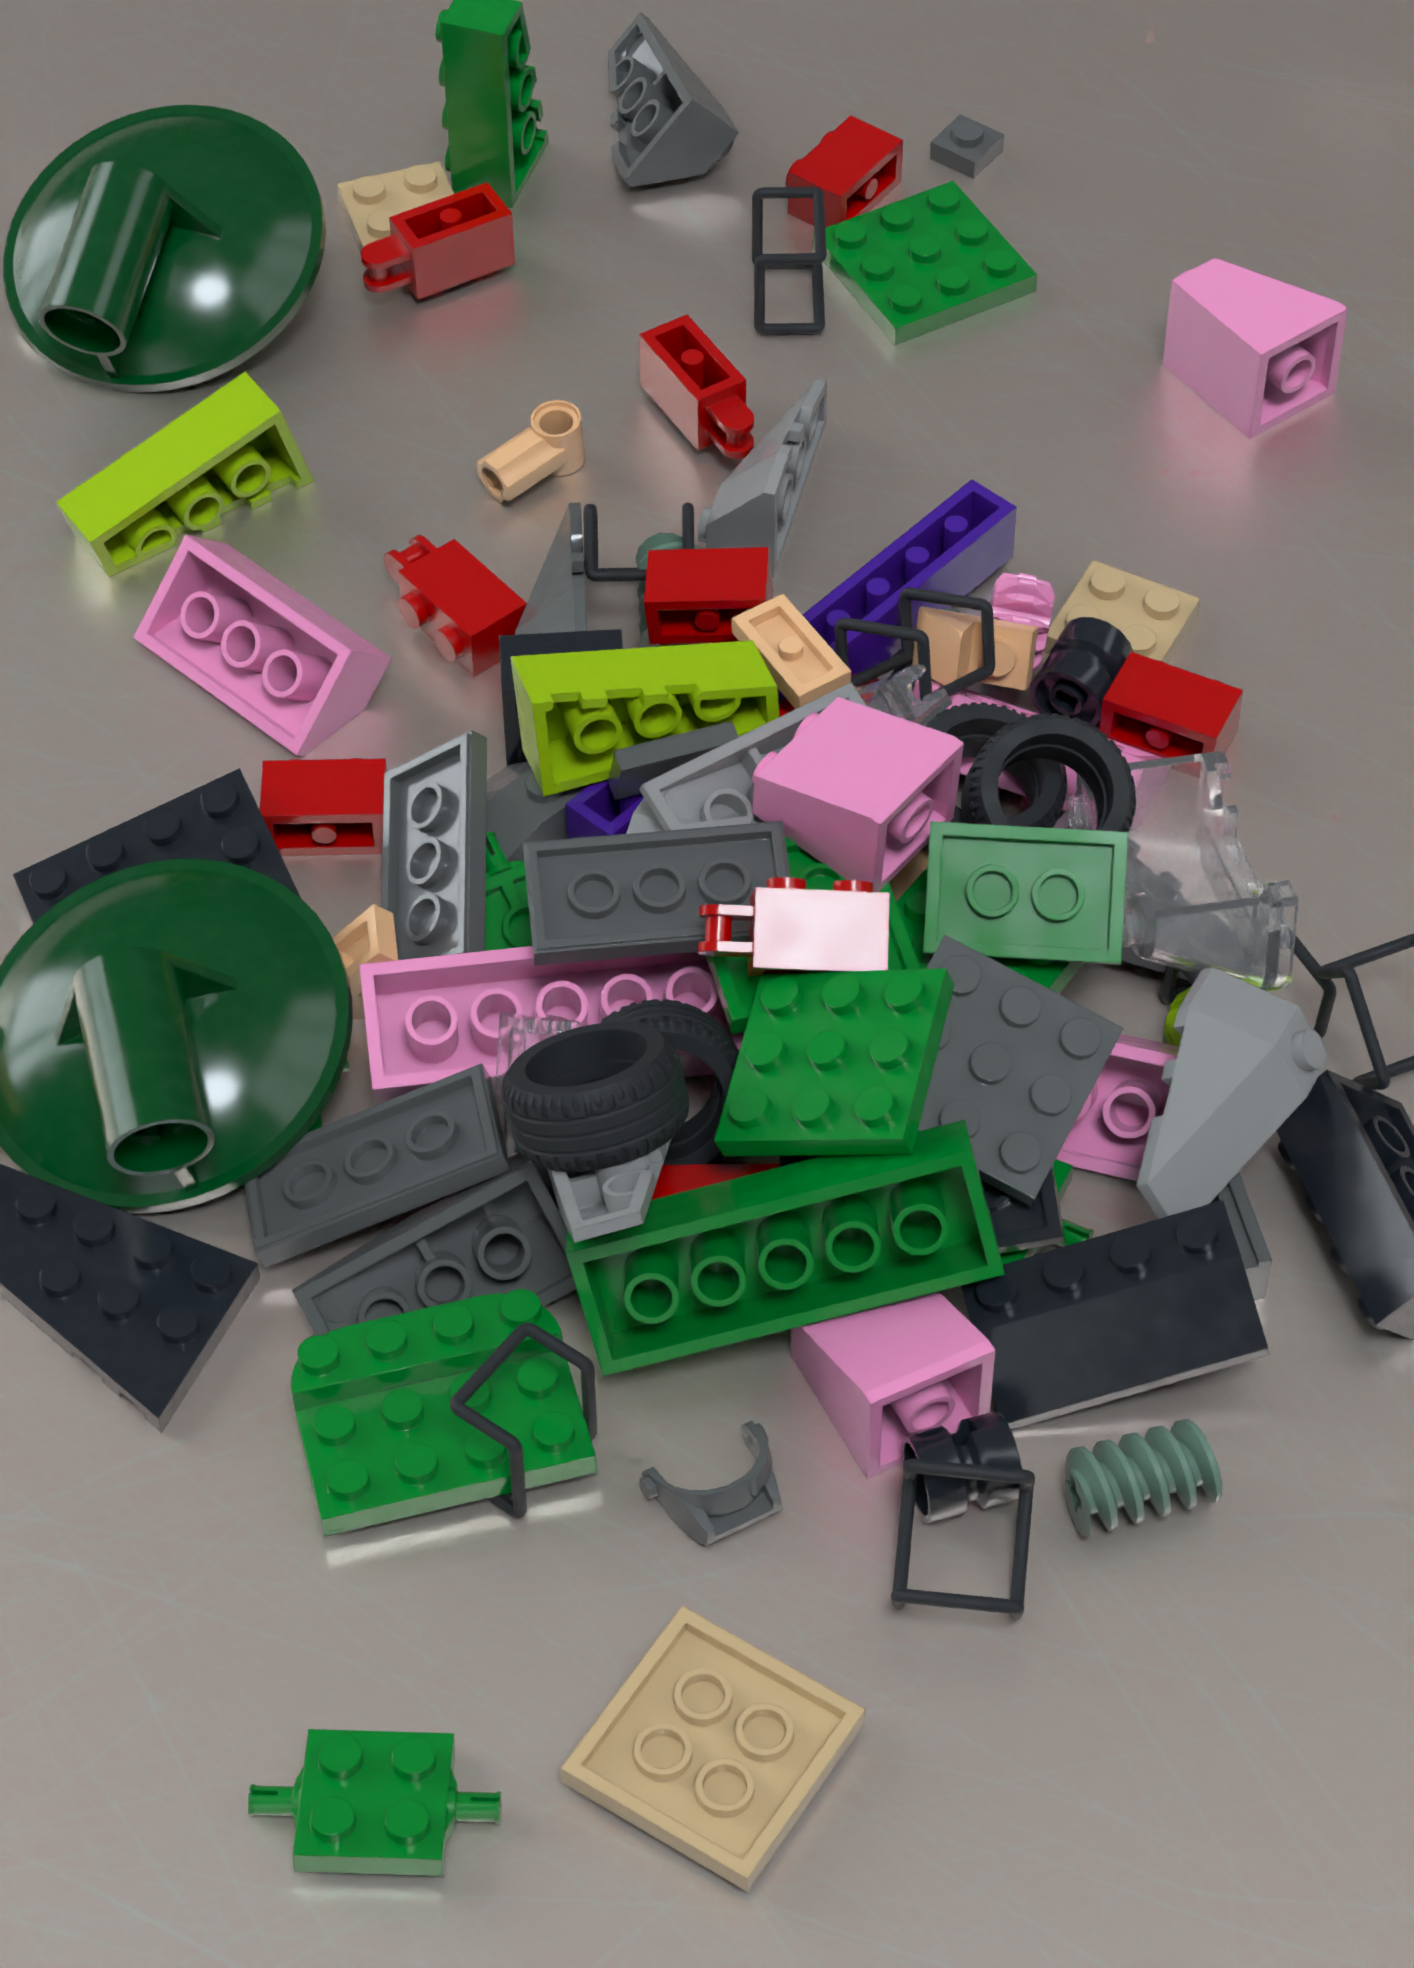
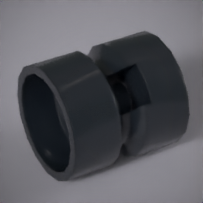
[1029,617,1133,727]
[901,1411,1022,1524]

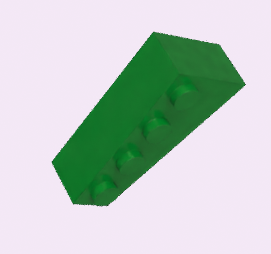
[435,0,549,208]

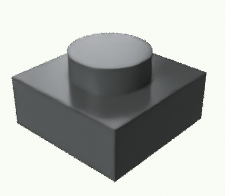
[930,114,1004,179]

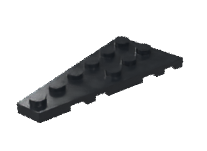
[0,1164,260,1433]

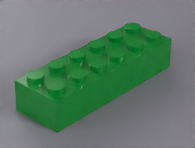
[566,1120,1005,1376]

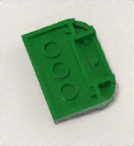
[291,1289,597,1536]

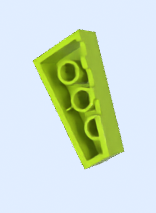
[56,372,314,577]
[510,640,779,797]

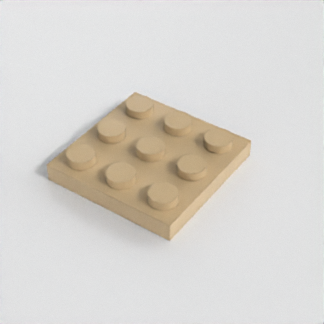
[561,1605,866,1892]

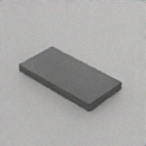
[381,730,487,960]
[523,821,790,966]
[244,1063,511,1268]

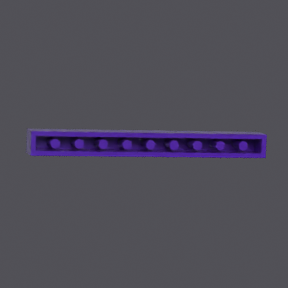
[565,479,1017,839]

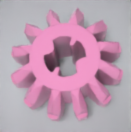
[989,572,1055,674]

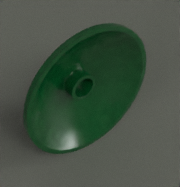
[3,105,326,393]
[0,859,353,1213]

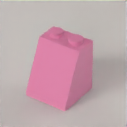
[1162,258,1348,439]
[752,697,964,892]
[791,1291,995,1479]

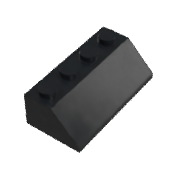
[1276,1069,1414,1340]
[961,1200,1270,1430]

